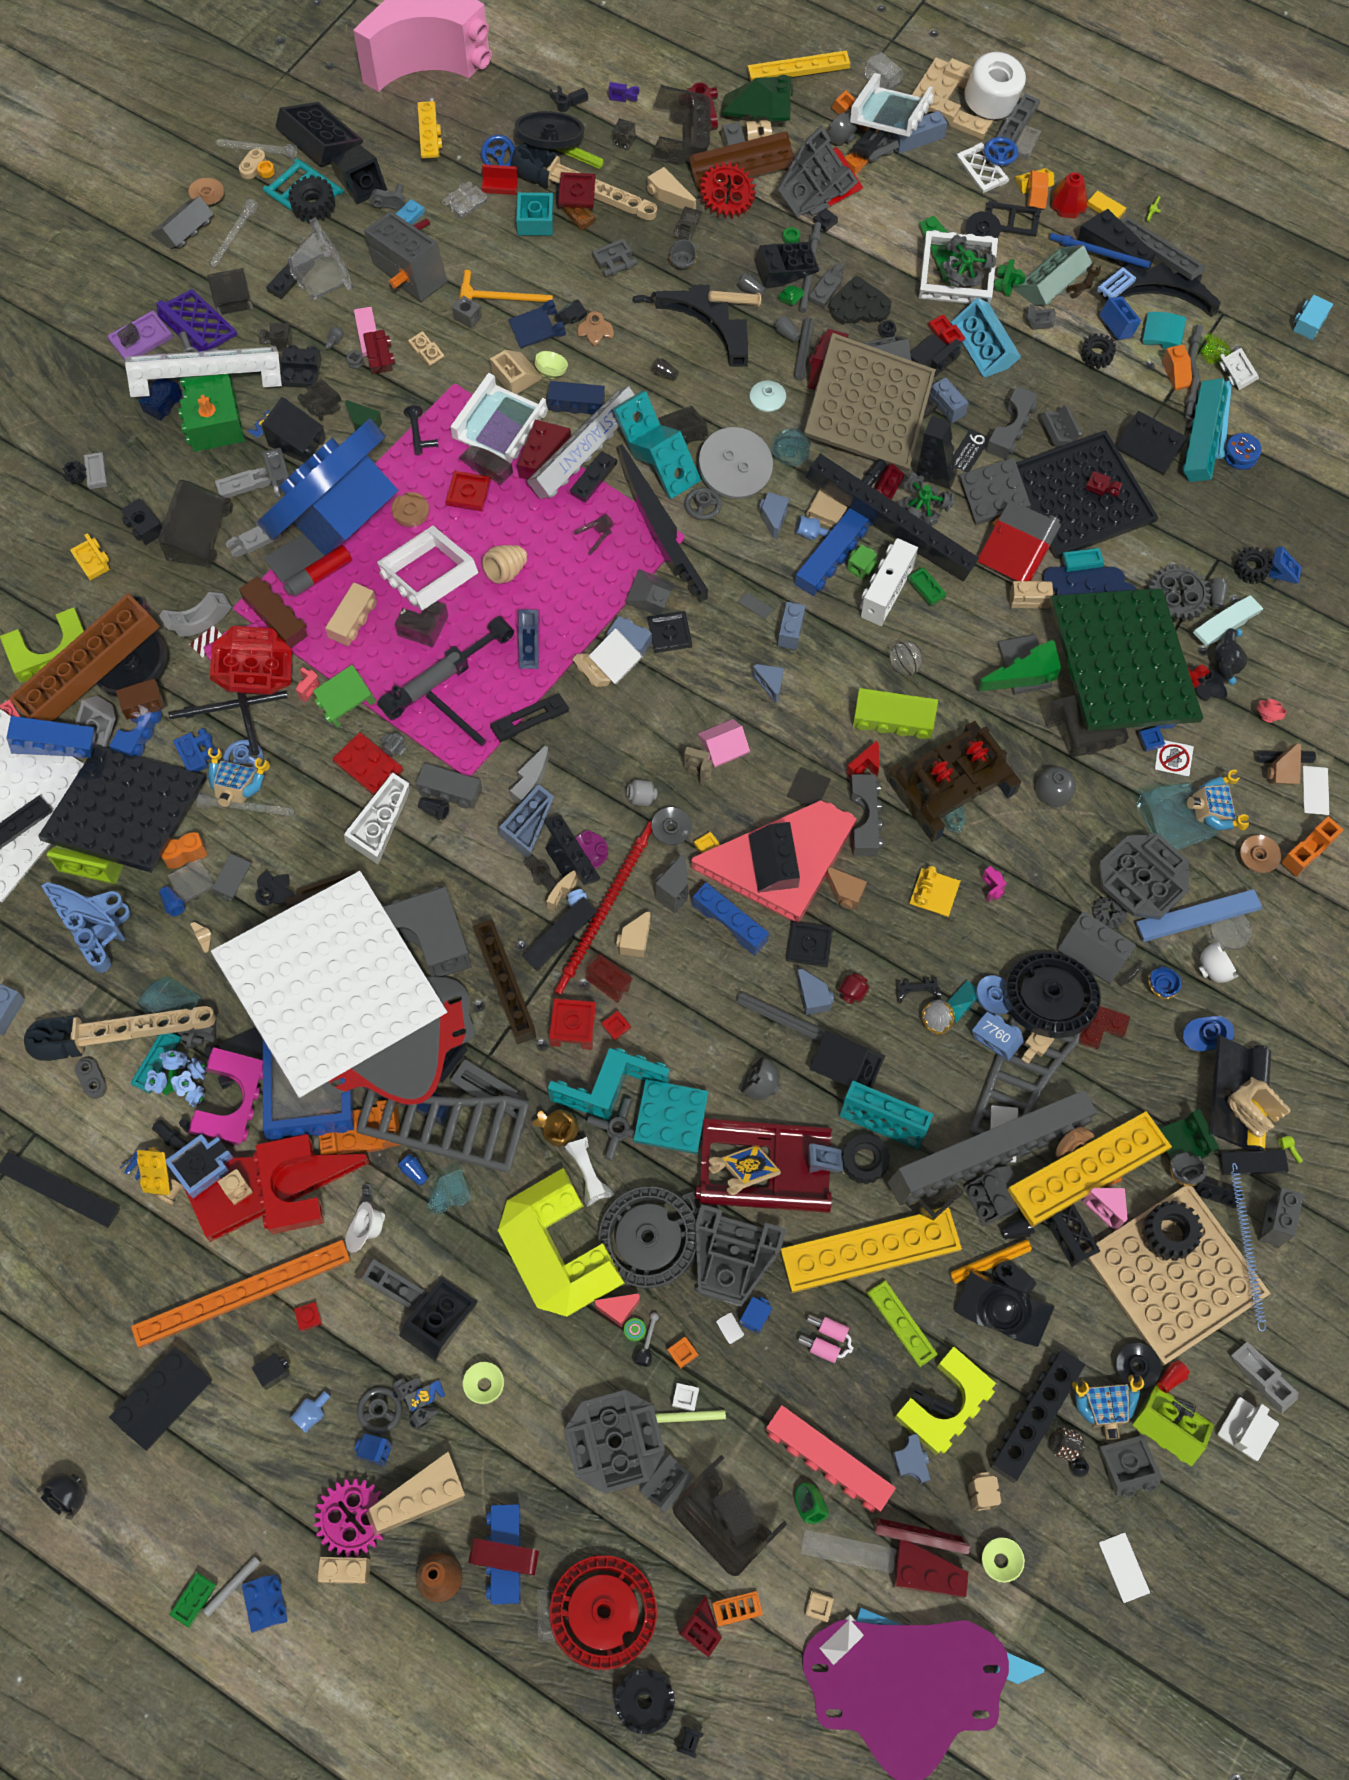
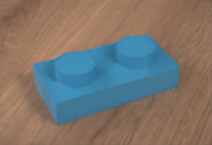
[396,199,425,225]

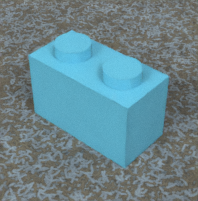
[1293,295,1333,340]

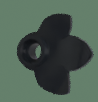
[1196,668,1228,701]
[255,871,294,906]

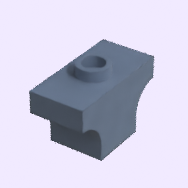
[892,1434,930,1484]

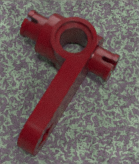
[679,82,718,130]

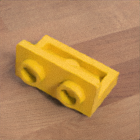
[70,533,110,581]

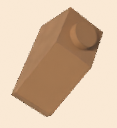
[1267,744,1301,785]
[826,867,867,910]

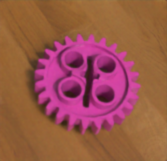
[314,1478,383,1558]

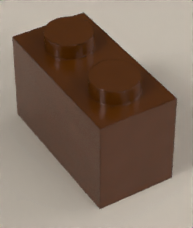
[116,678,165,720]

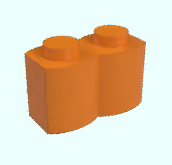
[162,832,207,869]

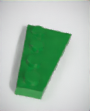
[919,215,974,283]

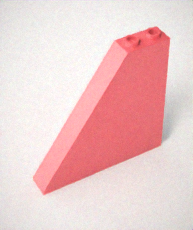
[691,801,857,922]

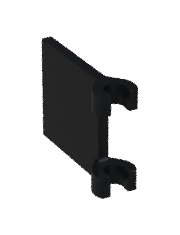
[203,1027,275,1090]

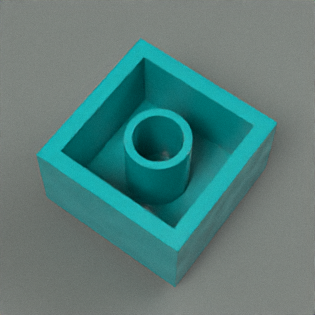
[516,192,554,236]

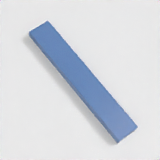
[1136,889,1262,942]

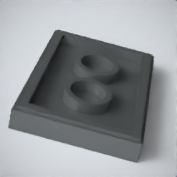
[998,634,1052,695]

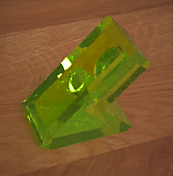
[1201,333,1233,364]

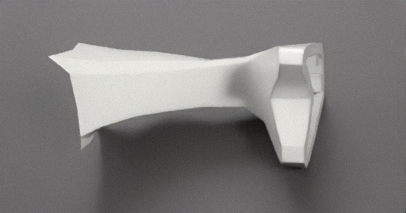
[565,1137,614,1207]

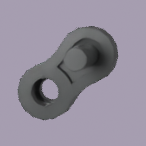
[370,183,405,210]

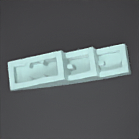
[1193,595,1263,646]

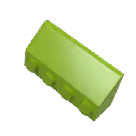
[853,688,938,739]

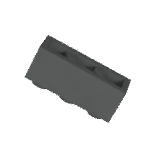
[416,763,482,809]

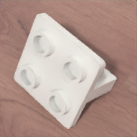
[1217,1397,1279,1461]

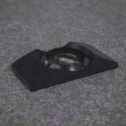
[954,1271,1055,1347]

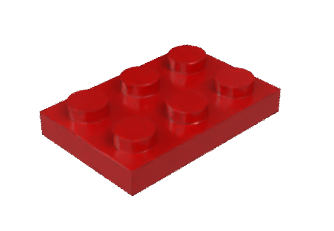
[332,732,404,796]

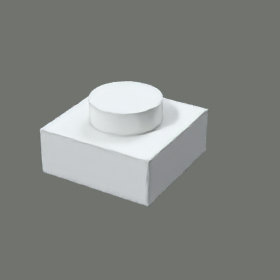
[672,1383,699,1412]

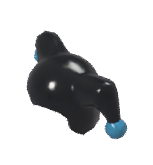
[1212,628,1248,685]

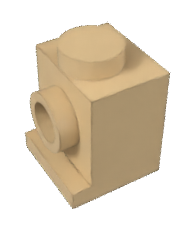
[217,1169,253,1205]

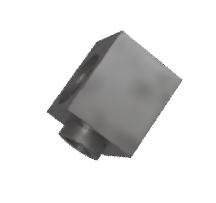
[452,295,482,329]

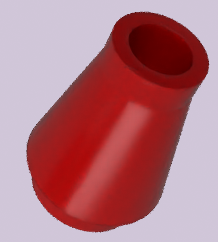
[1157,1360,1190,1394]

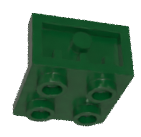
[1159,1109,1219,1162]

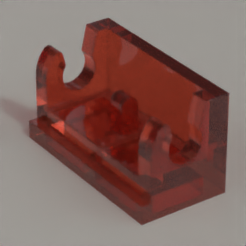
[585,954,633,1003]

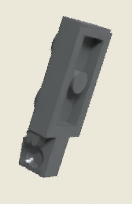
[808,263,844,308]

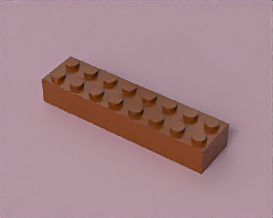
[8,593,160,722]

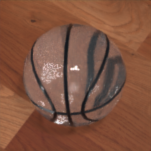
[889,641,923,676]

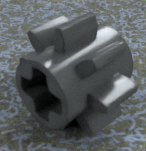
[381,732,406,757]

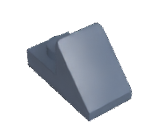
[808,1144,843,1173]

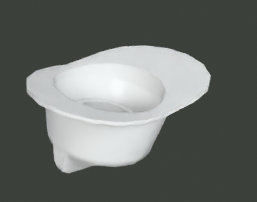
[345,1202,385,1253]

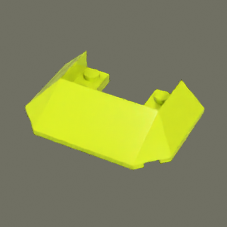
[498,1168,625,1317]

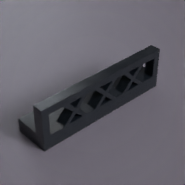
[1045,1204,1100,1267]

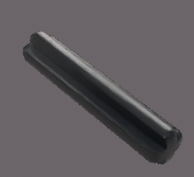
[1256,751,1316,763]

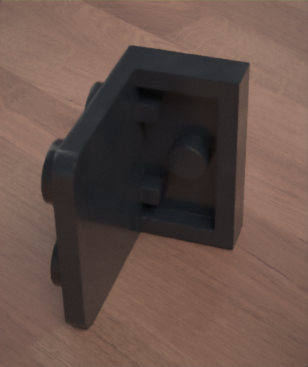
[910,334,962,377]

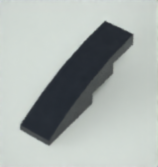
[522,897,598,971]

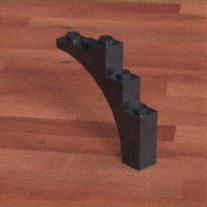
[1098,262,1221,317]
[656,284,748,367]

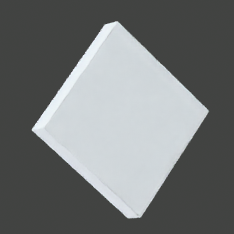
[589,628,644,684]

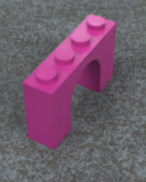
[188,1047,263,1146]

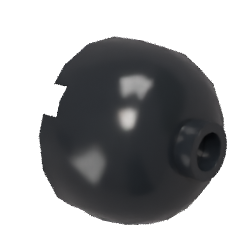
[37,1473,85,1519]

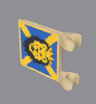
[708,1146,781,1195]

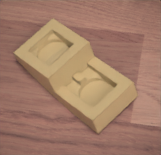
[546,870,578,912]

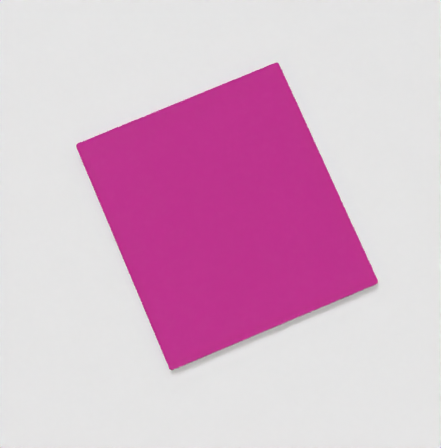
[234,384,684,777]

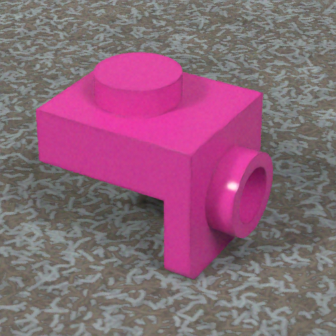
[982,866,1007,902]

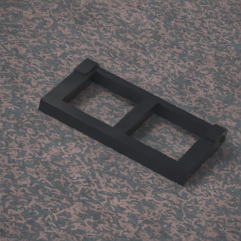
[987,201,1041,237]

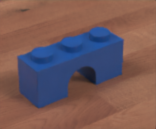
[109,710,162,757]

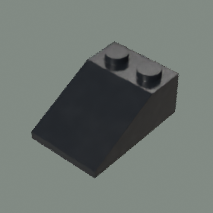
[399,1277,478,1361]

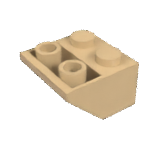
[490,350,543,394]

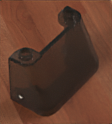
[159,480,233,568]

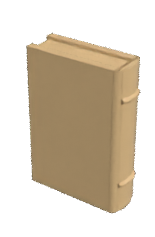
[806,488,850,528]

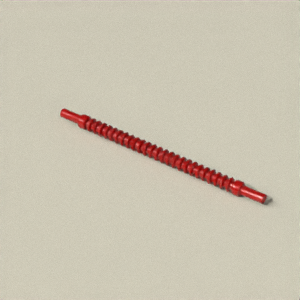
[554,821,652,995]

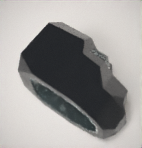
[555,299,588,325]

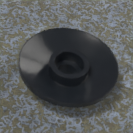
[1116,1343,1161,1389]

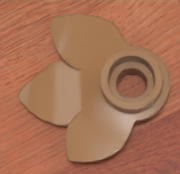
[578,311,614,346]

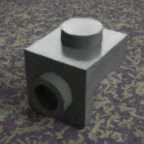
[1026,304,1056,330]

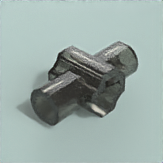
[524,855,558,893]

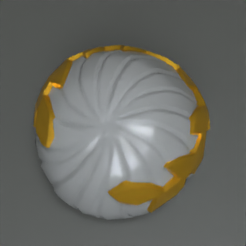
[922,999,955,1035]

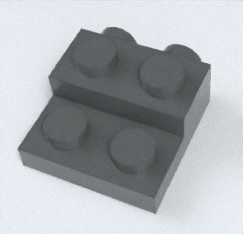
[1099,1435,1161,1498]

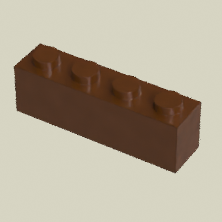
[239,576,307,648]

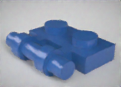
[173,728,221,773]

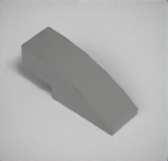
[510,746,549,805]
[1231,1342,1299,1414]

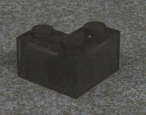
[395,601,448,648]

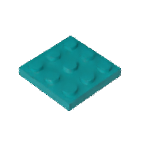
[633,1079,709,1155]

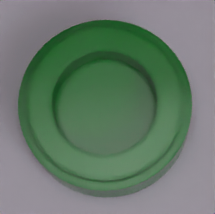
[782,227,800,244]

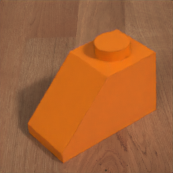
[1162,344,1192,391]

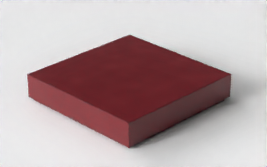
[558,172,596,209]

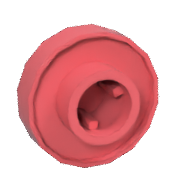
[1256,699,1287,723]

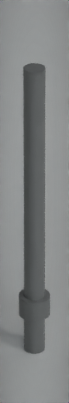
[799,222,821,312]

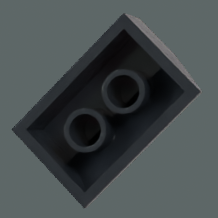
[1116,411,1187,475]
[749,822,800,893]

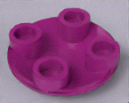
[575,831,608,869]

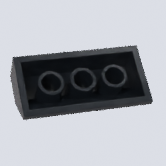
[109,1347,212,1451]

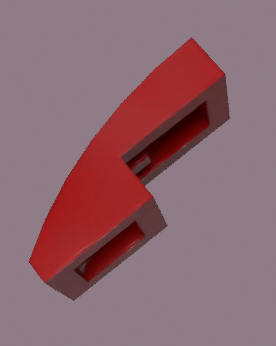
[928,314,966,345]

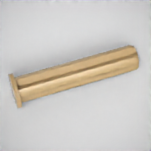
[708,291,761,307]

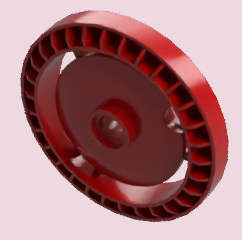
[549,1555,657,1671]

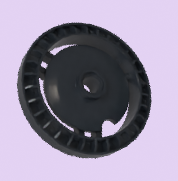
[1004,952,1101,1038]

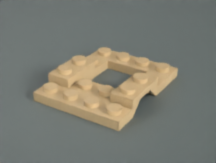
[906,58,995,139]

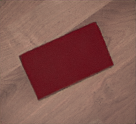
[873,463,905,500]

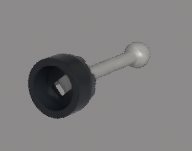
[633,1312,659,1367]

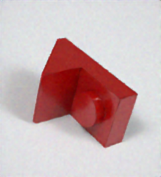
[846,741,879,778]

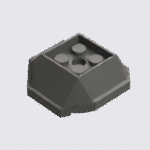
[1098,833,1189,920]
[564,1390,665,1494]

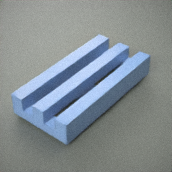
[1097,267,1136,299]

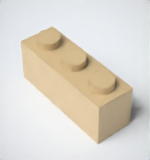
[325,582,377,647]

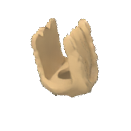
[1227,1077,1291,1138]

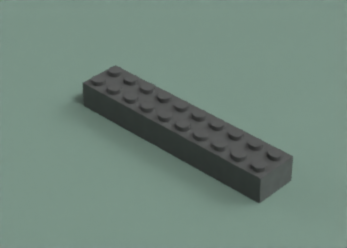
[888,1090,1097,1205]

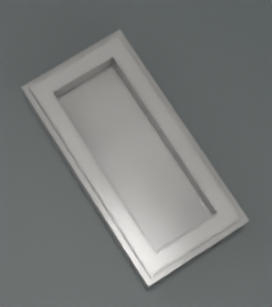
[84,452,108,490]

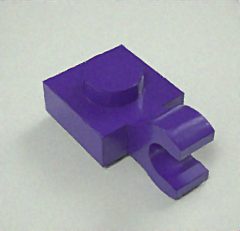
[609,82,640,103]

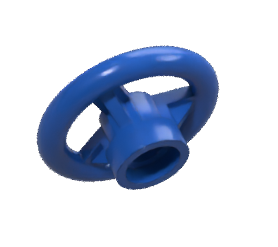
[481,135,515,166]
[984,137,1018,165]

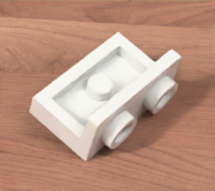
[1219,348,1259,390]

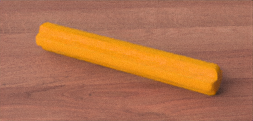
[950,1240,1032,1284]

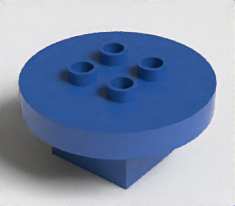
[256,418,399,556]

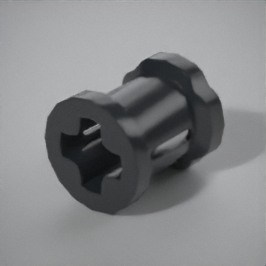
[676,1726,704,1758]

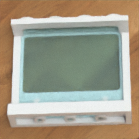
[850,73,934,137]
[451,373,548,465]

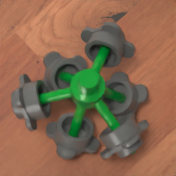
[942,234,996,287]
[898,472,954,526]

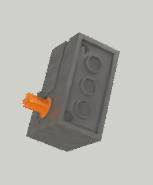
[364,211,447,301]

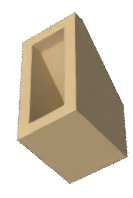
[616,912,651,958]

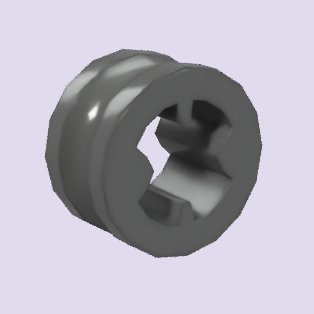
[347,350,364,369]

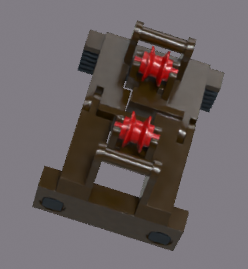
[887,721,1021,842]

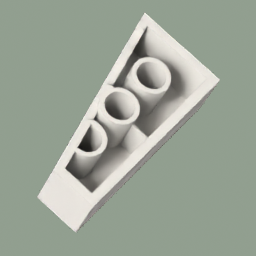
[344,773,410,864]

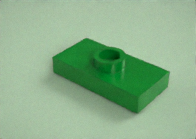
[908,567,947,606]
[169,1572,217,1628]

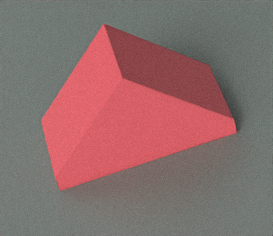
[595,1293,640,1327]

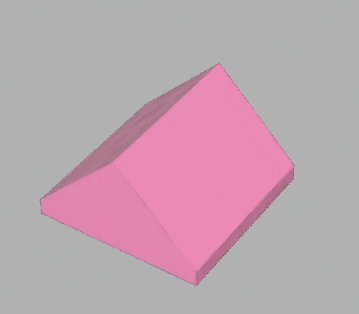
[697,719,750,768]
[1082,1188,1127,1231]

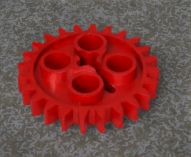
[699,162,756,219]

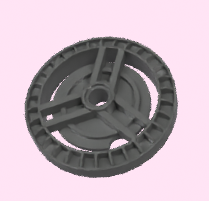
[599,1187,696,1289]

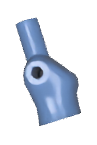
[796,515,831,540]
[290,1391,330,1433]

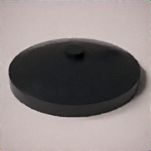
[515,111,585,149]
[96,632,167,697]

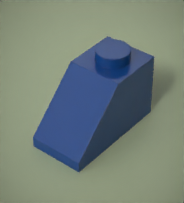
[355,1433,393,1467]

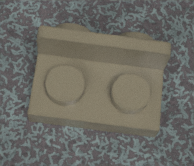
[684,746,712,785]

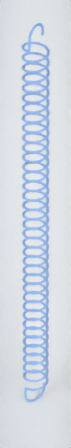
[1231,1163,1266,1331]

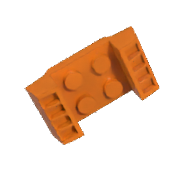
[316,1100,401,1155]

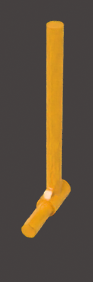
[459,270,553,302]

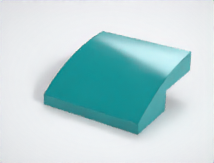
[1143,312,1187,349]

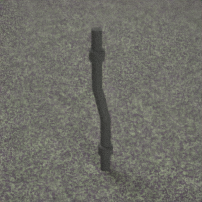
[1185,324,1203,418]

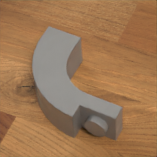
[159,592,232,637]

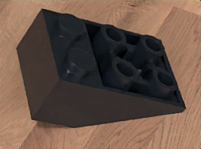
[755,242,820,288]

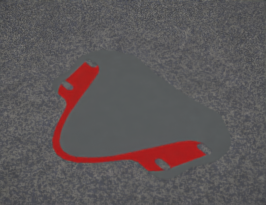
[321,977,475,1105]

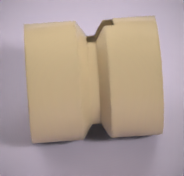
[745,120,772,141]

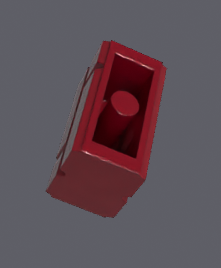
[363,330,395,374]

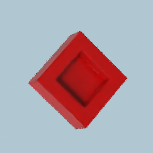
[601,1011,631,1041]
[294,1302,323,1332]

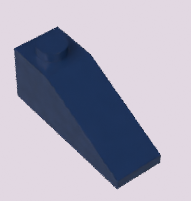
[519,610,540,669]

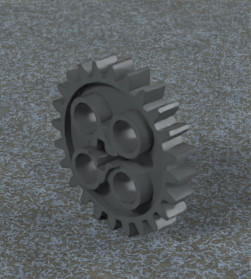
[1148,564,1211,622]

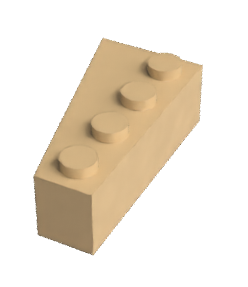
[367,1452,465,1536]

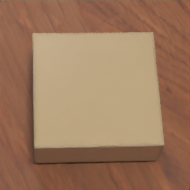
[805,1591,834,1623]

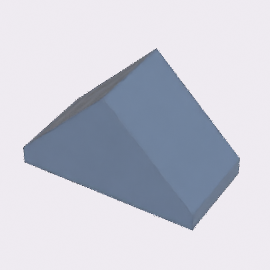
[753,664,784,704]

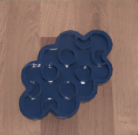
[1043,564,1137,595]

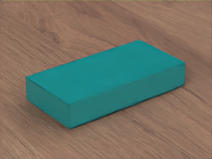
[1061,548,1104,572]

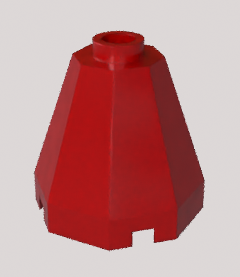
[1051,172,1087,219]

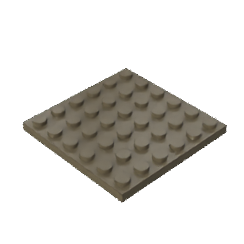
[803,333,936,471]

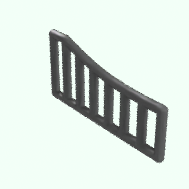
[969,996,1083,1136]
[356,1089,529,1173]

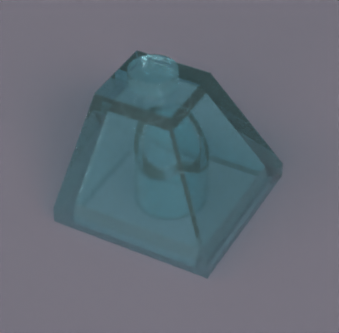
[137,976,201,1025]

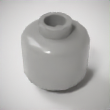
[626,780,657,806]

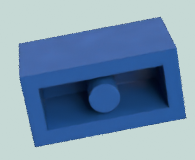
[1099,297,1141,340]

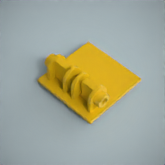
[909,866,960,917]
[137,1147,171,1195]

